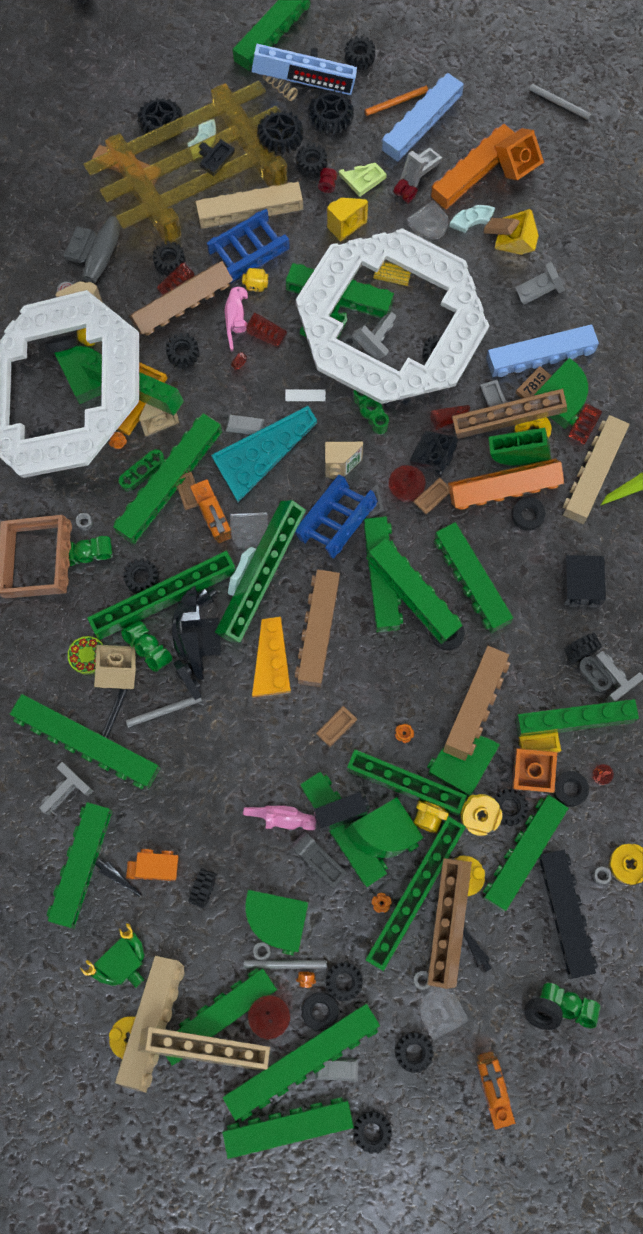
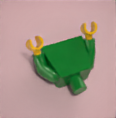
[80,923,145,988]

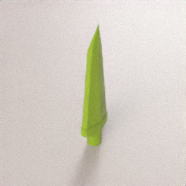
[601,472,643,505]

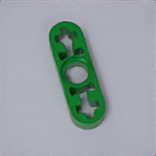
[119,450,165,491]

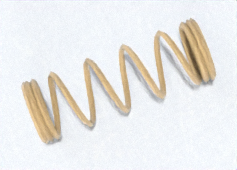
[263,75,298,101]

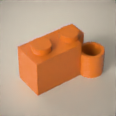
[126,849,178,881]

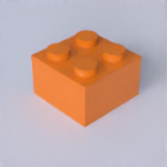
[495,128,544,180]
[512,748,557,793]

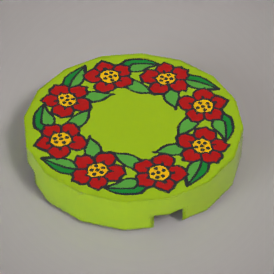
[68,636,103,675]

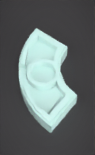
[187,119,216,161]
[449,205,495,233]
[228,547,256,596]

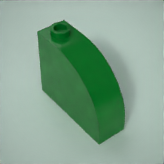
[55,346,102,405]
[534,358,588,429]
[489,428,551,466]
[427,736,500,798]
[344,797,423,858]
[246,890,309,956]

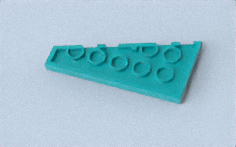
[211,406,317,503]

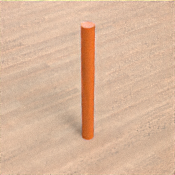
[364,86,428,116]

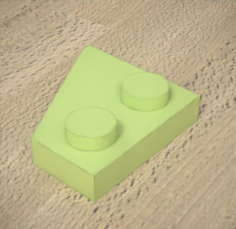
[339,163,387,197]

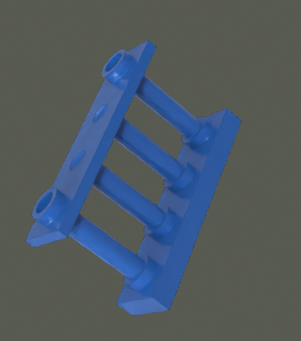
[207,209,290,283]
[295,474,378,559]

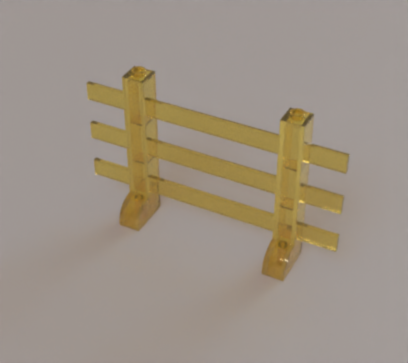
[84,81,287,244]

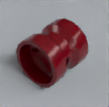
[318,168,338,193]
[393,178,418,204]

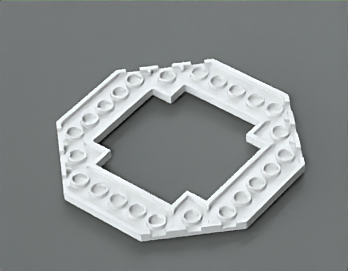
[296,229,489,404]
[0,290,139,478]

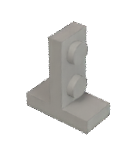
[400,147,443,188]
[515,262,565,305]
[351,312,397,360]
[595,651,643,702]
[39,762,93,816]

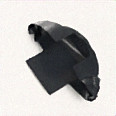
[172,586,221,680]

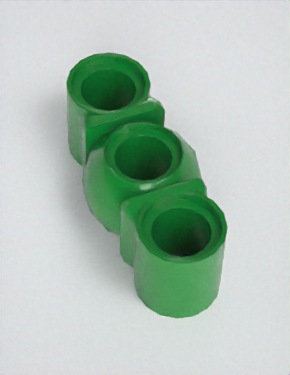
[353,390,389,434]
[69,536,112,566]
[121,620,172,672]
[540,983,601,1029]

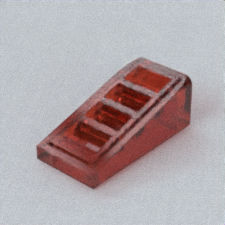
[157,263,195,295]
[246,312,287,347]
[568,403,603,444]
[430,405,470,430]

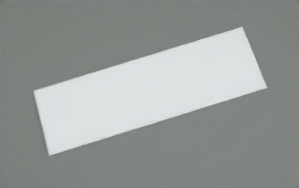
[285,390,325,401]

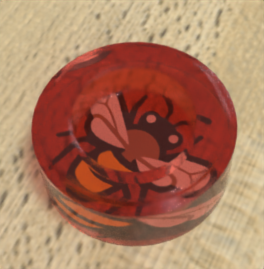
[231,352,247,370]
[592,764,614,785]

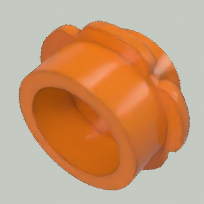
[109,432,127,449]
[395,724,414,743]
[371,893,392,913]
[296,971,316,988]

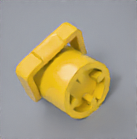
[414,800,449,834]

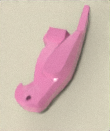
[224,287,248,352]
[243,806,317,830]

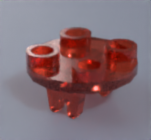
[389,465,426,502]
[248,995,290,1039]

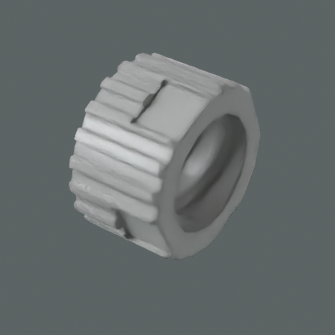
[76,513,93,531]
[592,866,612,885]
[253,942,271,960]
[413,971,430,990]

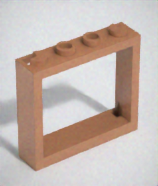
[0,515,72,599]

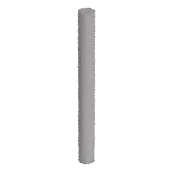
[529,84,592,120]
[126,697,202,728]
[244,960,326,969]

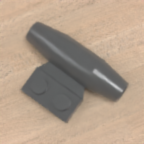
[64,216,122,284]

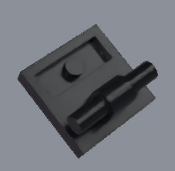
[409,431,458,477]

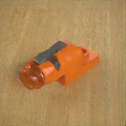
[190,479,232,544]
[476,1051,515,1130]

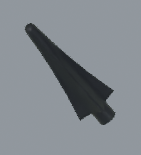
[198,588,218,609]
[95,858,141,897]
[463,926,492,973]

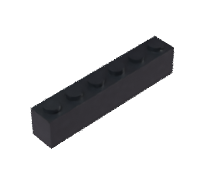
[538,850,598,979]

